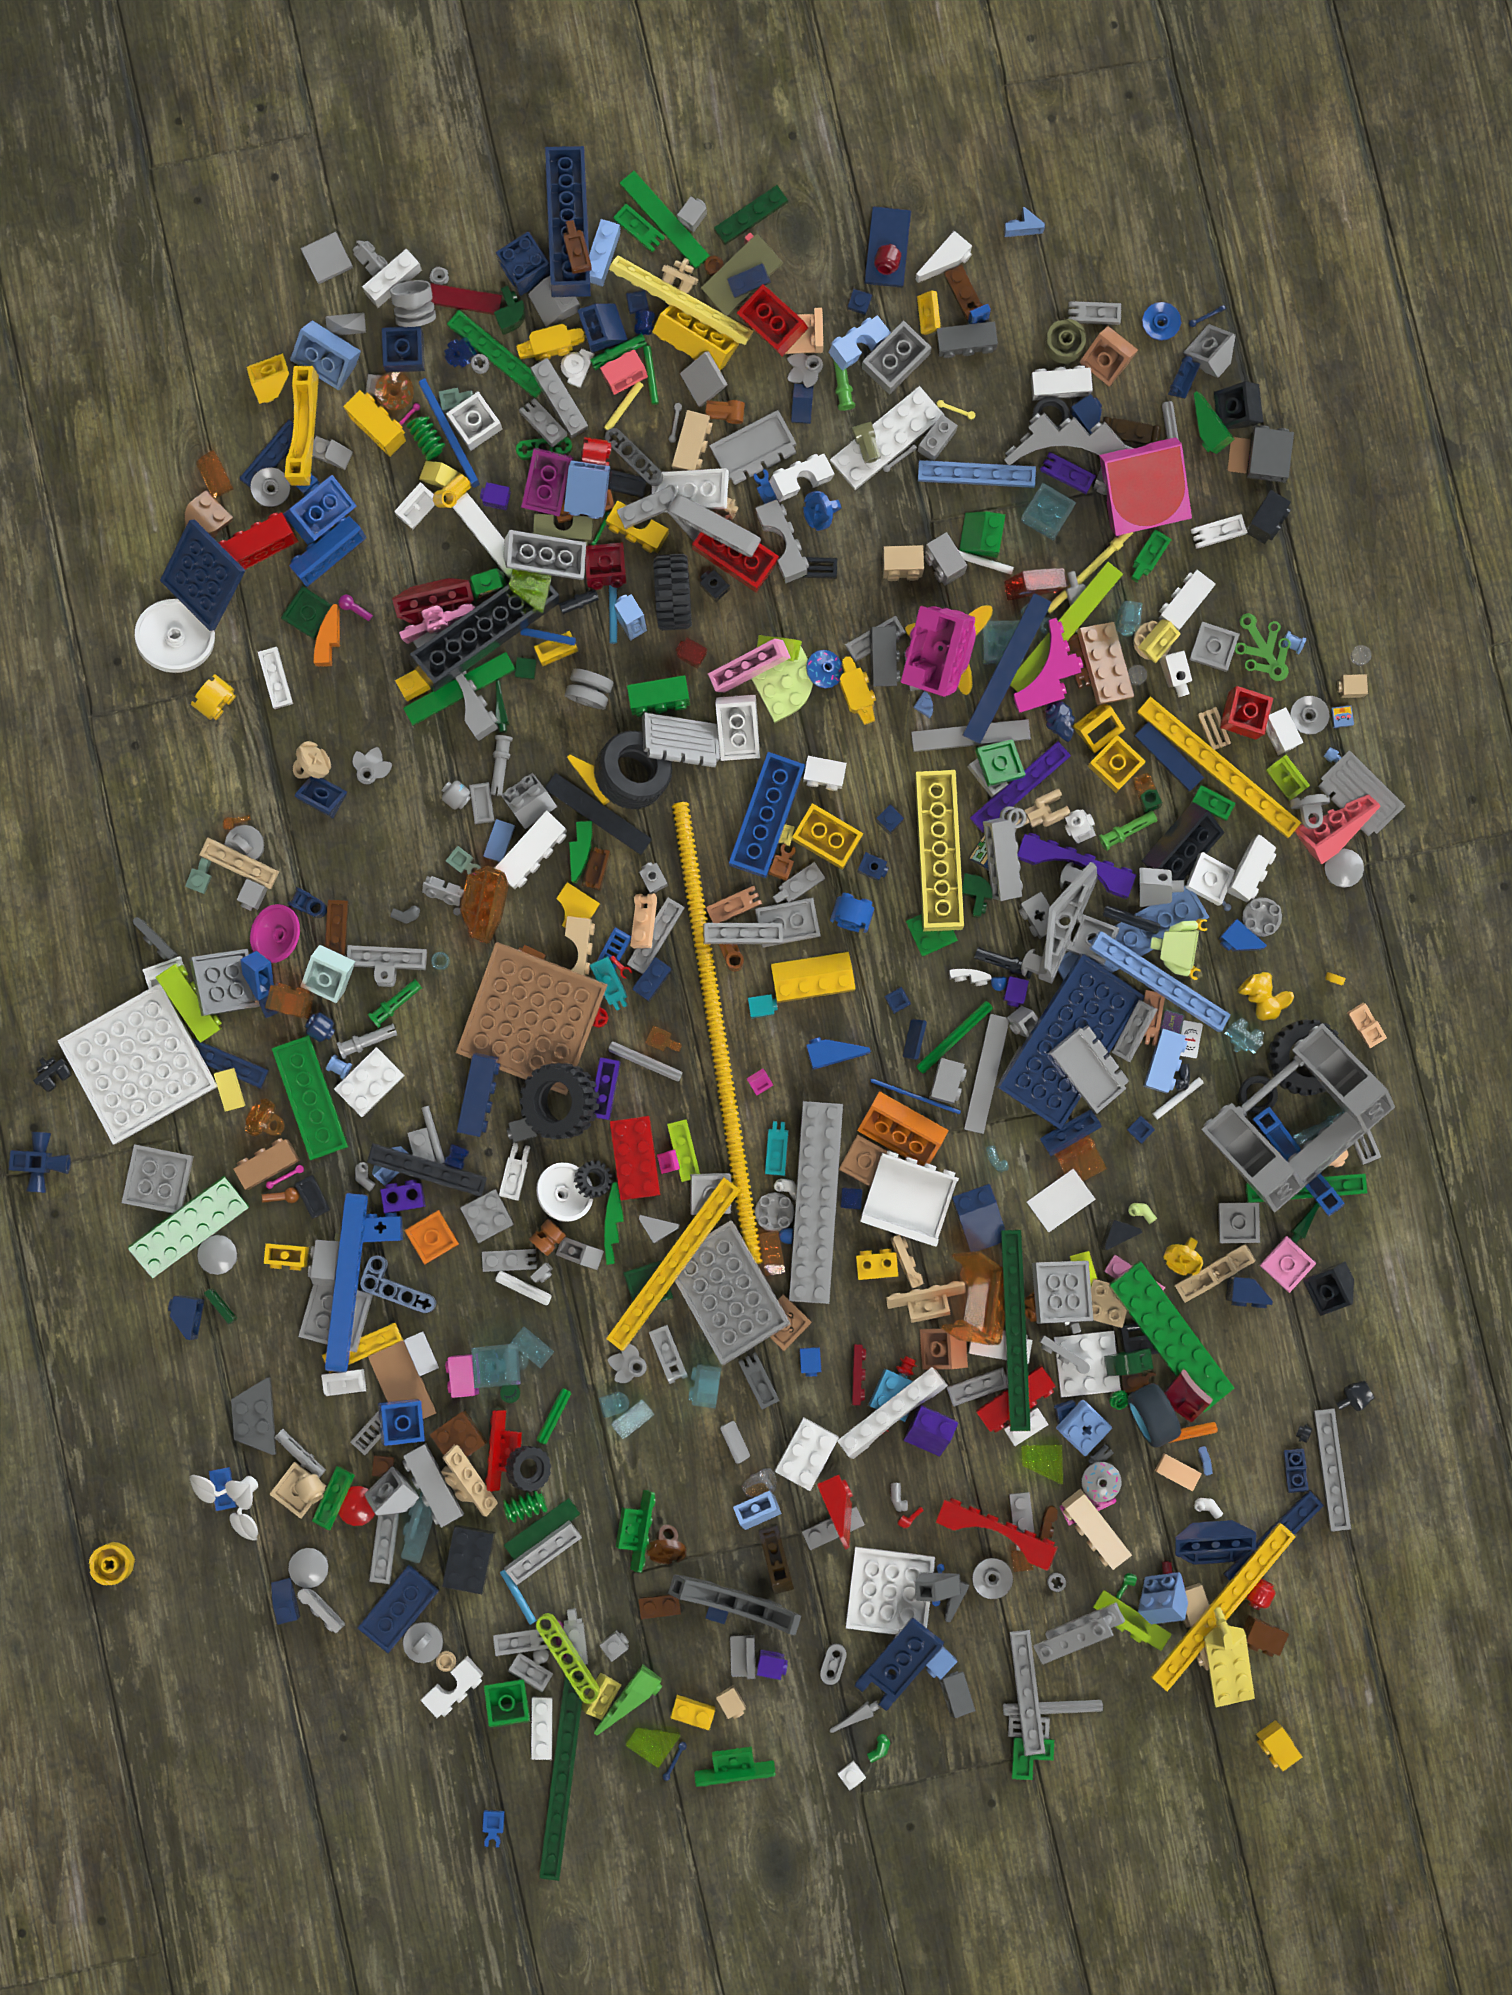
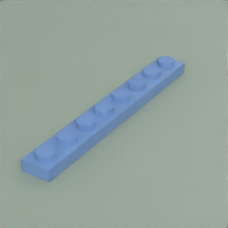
[1089,931,1231,1032]

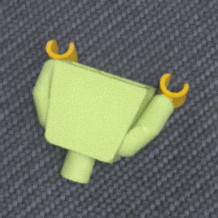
[1151,919,1207,980]

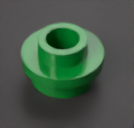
[1109,1391,1128,1410]

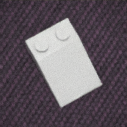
[716,695,760,761]

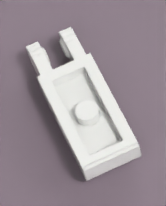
[499,1143,530,1201]

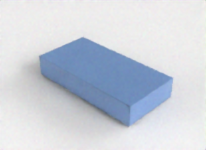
[484,819,515,862]

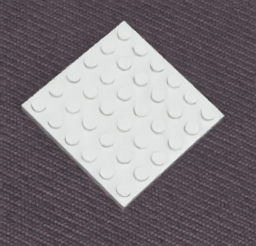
[58,983,218,1145]

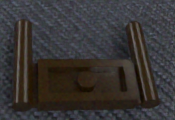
[1097,417,1161,459]

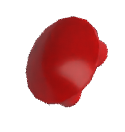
[338,1486,375,1526]

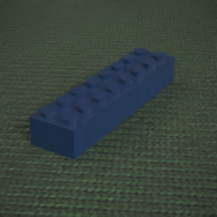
[545,146,591,297]

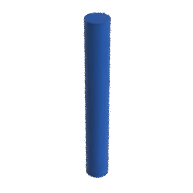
[520,628,576,646]

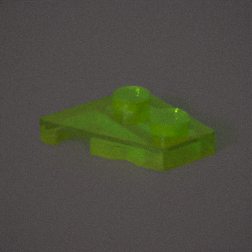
[509,569,552,613]
[1021,1444,1063,1484]
[625,1727,680,1769]

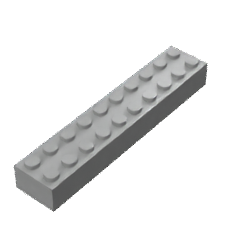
[789,1101,843,1304]

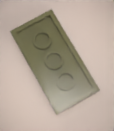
[701,233,783,316]

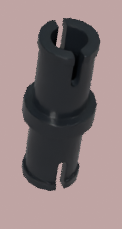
[558,589,599,615]

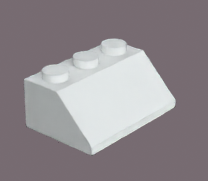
[1227,835,1276,902]

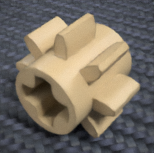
[713,496,738,520]

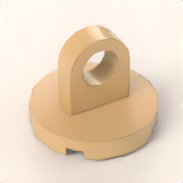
[293,741,331,779]

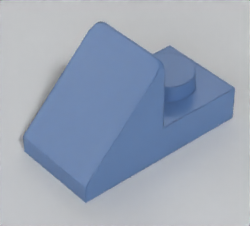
[1004,207,1045,237]

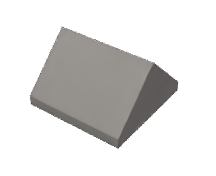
[639,1215,680,1243]

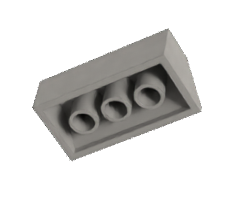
[503,530,586,580]

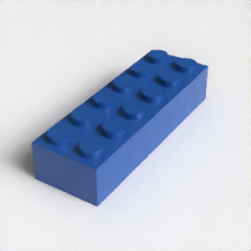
[729,752,805,878]

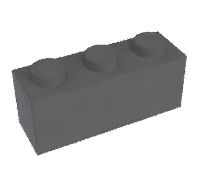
[936,321,998,358]
[870,626,900,687]

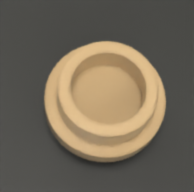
[436,1651,456,1672]

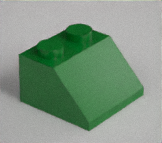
[959,511,1005,558]
[484,1679,531,1728]

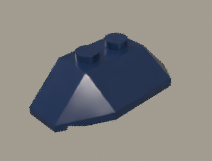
[1175,1520,1256,1565]

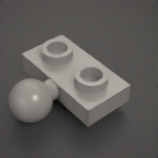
[508,1649,553,1692]

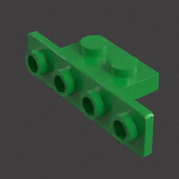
[615,1490,656,1573]
[695,1747,776,1787]

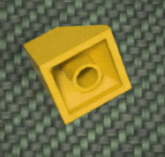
[247,353,289,404]

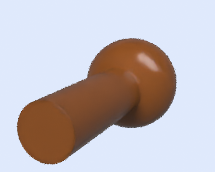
[261,1187,300,1203]

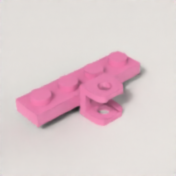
[399,604,475,644]

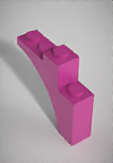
[1013,618,1083,713]

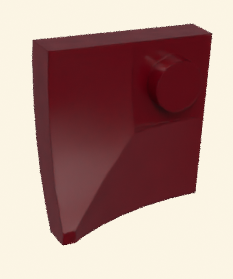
[1164,1369,1213,1423]

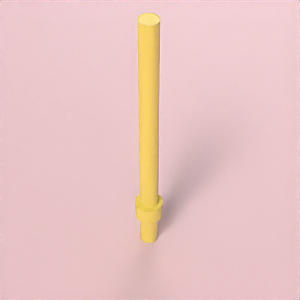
[1047,532,1133,614]

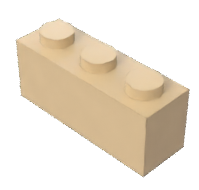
[672,410,713,471]

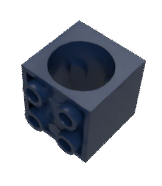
[495,232,550,296]

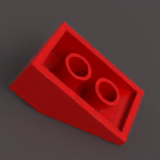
[817,1475,853,1550]

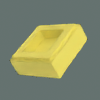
[779,824,794,846]

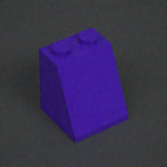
[903,1404,958,1457]

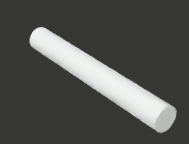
[958,550,1014,574]
[1152,1077,1203,1120]

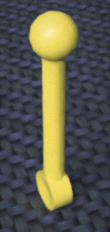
[937,400,975,420]

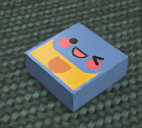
[1331,706,1354,728]

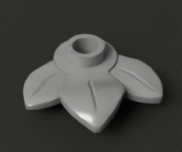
[787,353,823,388]
[353,747,392,784]
[608,1344,647,1383]

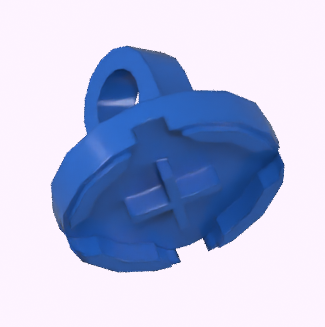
[803,491,842,531]

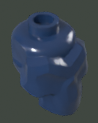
[1045,701,1075,742]

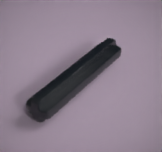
[1103,906,1160,934]

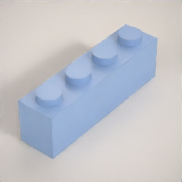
[614,594,647,641]

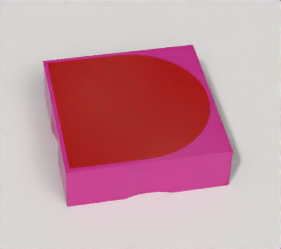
[1099,437,1192,536]

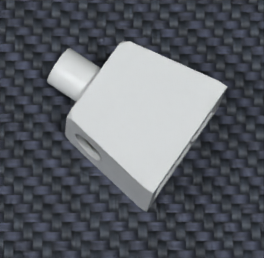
[1159,651,1192,697]

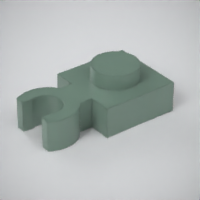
[446,846,482,880]

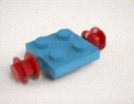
[868,1356,918,1434]

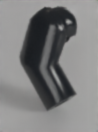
[1175,1064,1190,1091]

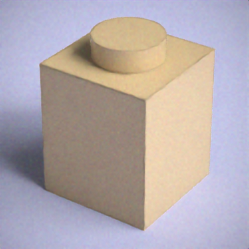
[1337,674,1368,698]
[716,1685,746,1719]

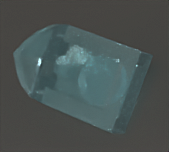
[598,1392,629,1418]

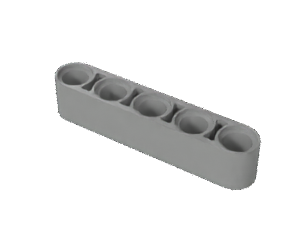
[667,494,761,557]

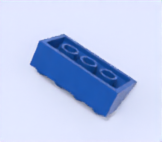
[289,516,366,587]

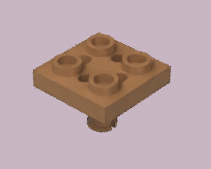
[770,1295,812,1351]

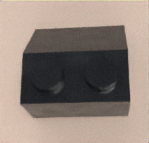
[1214,381,1264,429]

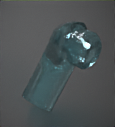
[986,1145,1009,1173]

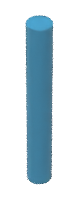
[609,585,617,644]
[500,1569,537,1624]

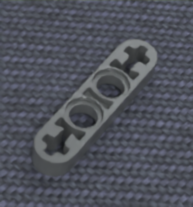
[605,428,663,486]

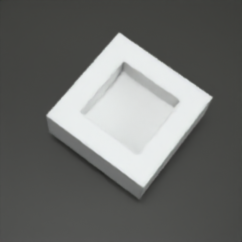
[838,1761,866,1790]

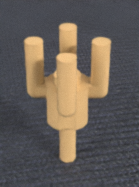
[1015,788,1070,829]

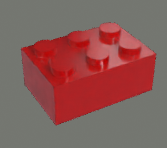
[737,284,808,357]

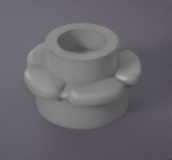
[430,267,449,285]

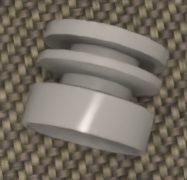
[390,280,436,327]

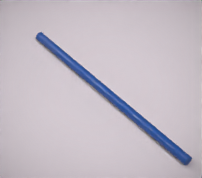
[871,1079,961,1114]

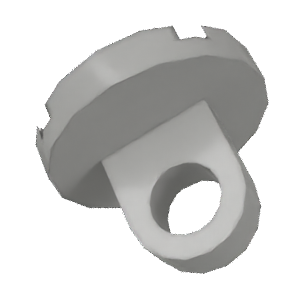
[1290,794,1330,829]
[224,825,264,860]
[403,1622,443,1663]

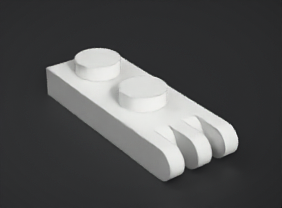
[1191,514,1247,549]

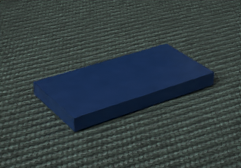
[865,207,911,288]
[358,1565,439,1653]

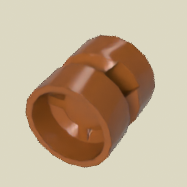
[529,1219,567,1256]

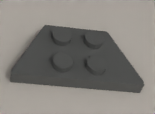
[231,1377,277,1455]

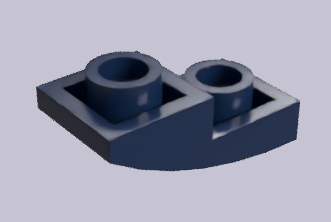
[1283,1449,1309,1493]

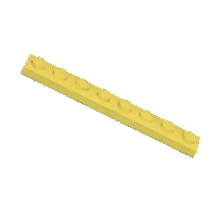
[609,256,754,345]

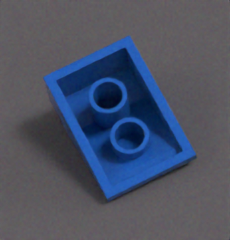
[283,475,357,545]
[806,1037,871,1070]

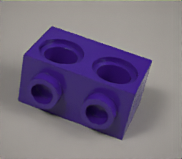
[381,1180,426,1213]

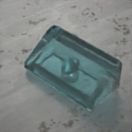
[611,1399,655,1439]

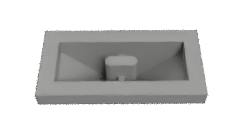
[326,313,366,336]

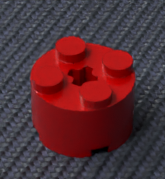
[580,437,611,466]

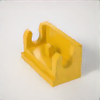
[534,631,578,667]

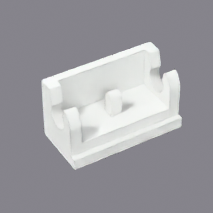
[395,482,435,530]
[1266,708,1303,756]
[322,1369,366,1396]

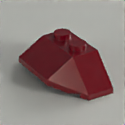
[392,578,474,626]

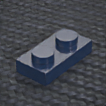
[727,263,771,298]

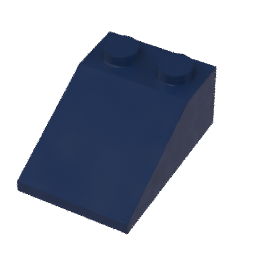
[951,1184,1005,1254]

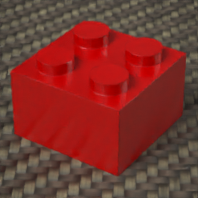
[1220,686,1273,740]

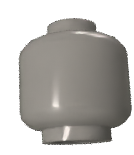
[441,781,471,810]

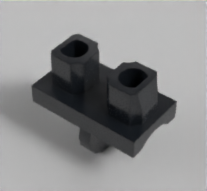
[33,1057,72,1092]

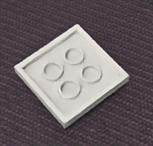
[1054,1331,1121,1397]

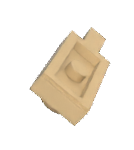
[890,1235,923,1288]

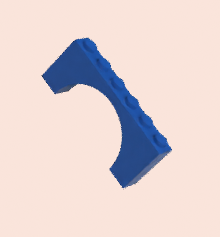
[1253,1107,1345,1217]

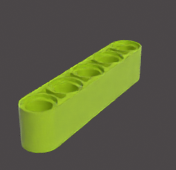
[536,1613,600,1703]

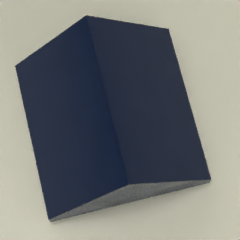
[295,776,347,819]

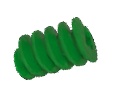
[406,416,445,460]
[503,1490,547,1523]

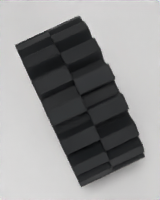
[574,1161,613,1199]

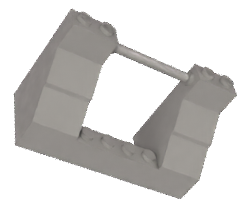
[1202,1023,1395,1213]

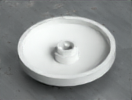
[135,599,215,673]

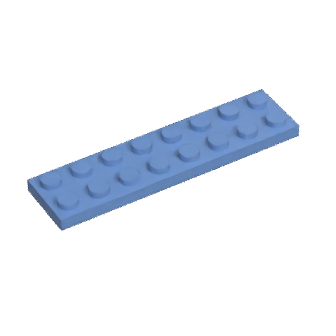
[1058,886,1209,981]

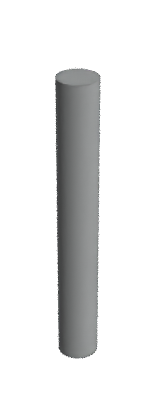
[421,1106,445,1164]

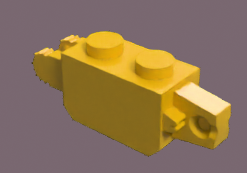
[517,324,585,361]
[839,656,876,725]

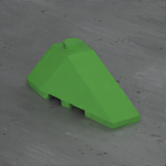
[594,1664,662,1735]

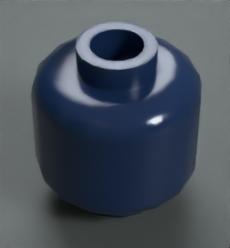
[304,1013,335,1042]

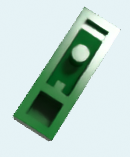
[1194,391,1235,454]

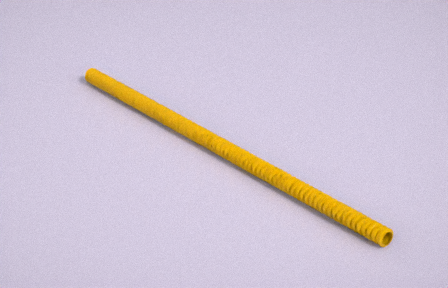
[672,802,763,1264]

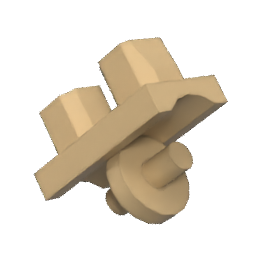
[662,258,699,294]

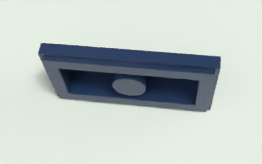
[903,1019,927,1060]

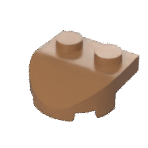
[184,491,233,538]

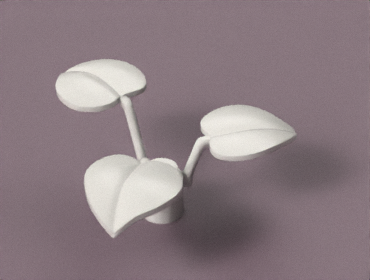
[190,1475,258,1540]

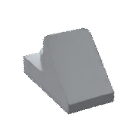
[312,436,353,470]

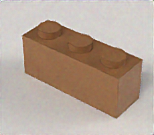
[234,1138,300,1190]

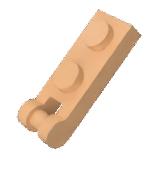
[630,893,657,948]

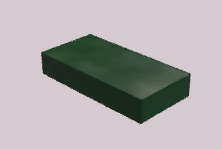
[204,1288,237,1324]

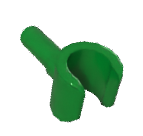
[1116,1573,1137,1599]

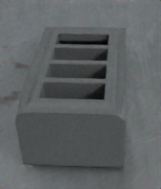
[944,1581,969,1622]

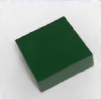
[515,657,537,680]

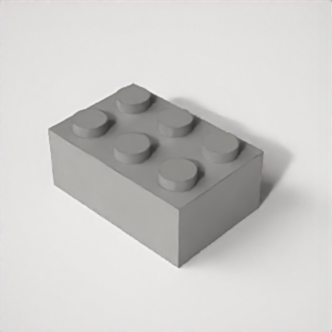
[862,321,931,395]

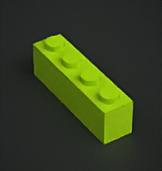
[155,963,222,1043]

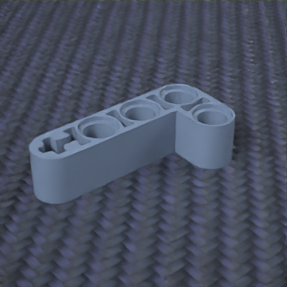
[360,1255,436,1313]

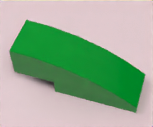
[569,821,593,883]

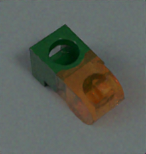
[1133,773,1163,814]

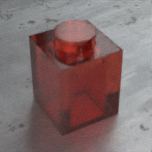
[676,638,708,669]

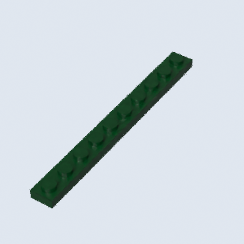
[1001,1230,1031,1432]
[539,1675,584,1881]

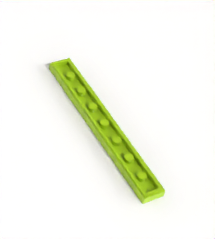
[1010,562,1123,692]

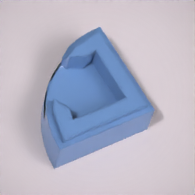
[914,691,933,719]
[1198,1446,1213,1475]

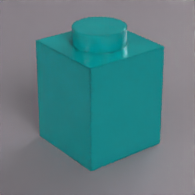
[748,994,778,1019]

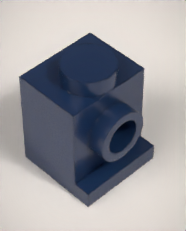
[858,852,889,881]

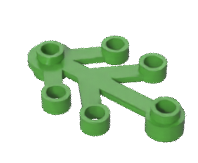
[1235,613,1291,681]

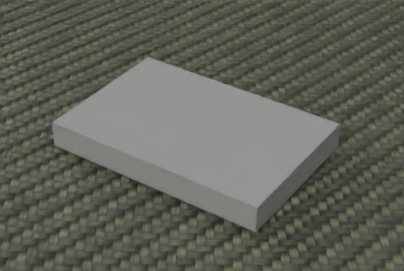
[755,898,821,948]

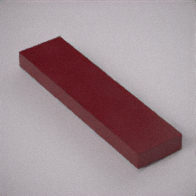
[430,283,502,315]

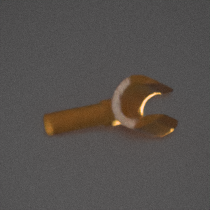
[223,815,251,830]

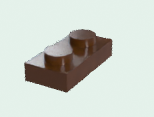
[638,1594,681,1619]

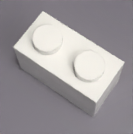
[803,756,847,791]

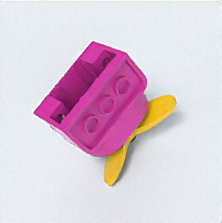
[901,605,993,697]

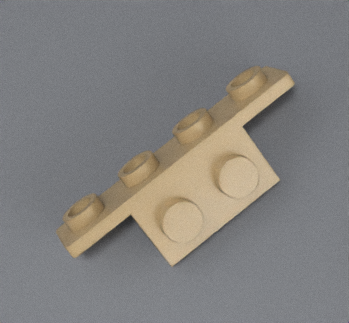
[886,1281,966,1323]
[441,1445,498,1516]

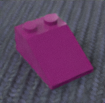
[521,448,574,516]

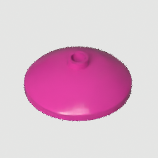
[250,904,300,963]

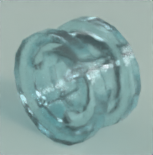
[431,952,450,970]

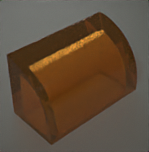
[196,450,234,499]

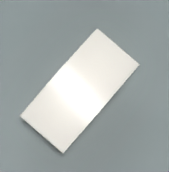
[949,969,991,986]

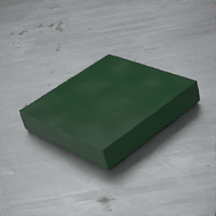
[281,586,332,640]
[623,1260,673,1303]

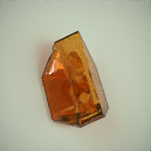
[460,865,509,944]

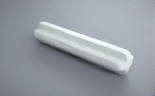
[496,1271,552,1305]

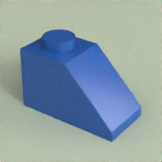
[1218,919,1267,951]
[240,951,275,1001]

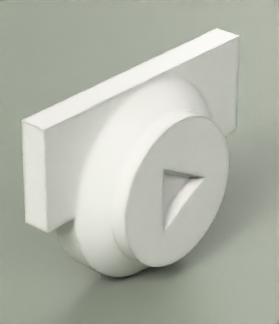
[561,349,594,388]

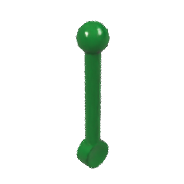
[591,511,610,545]

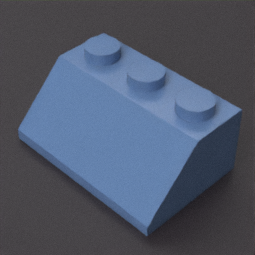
[290,321,361,390]

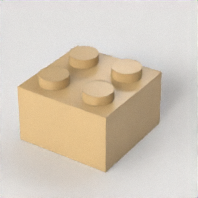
[882,545,924,581]

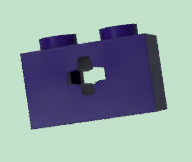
[757,1649,788,1680]

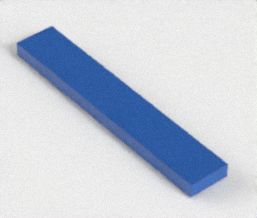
[419,378,480,488]

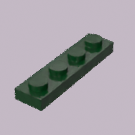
[714,185,788,245]

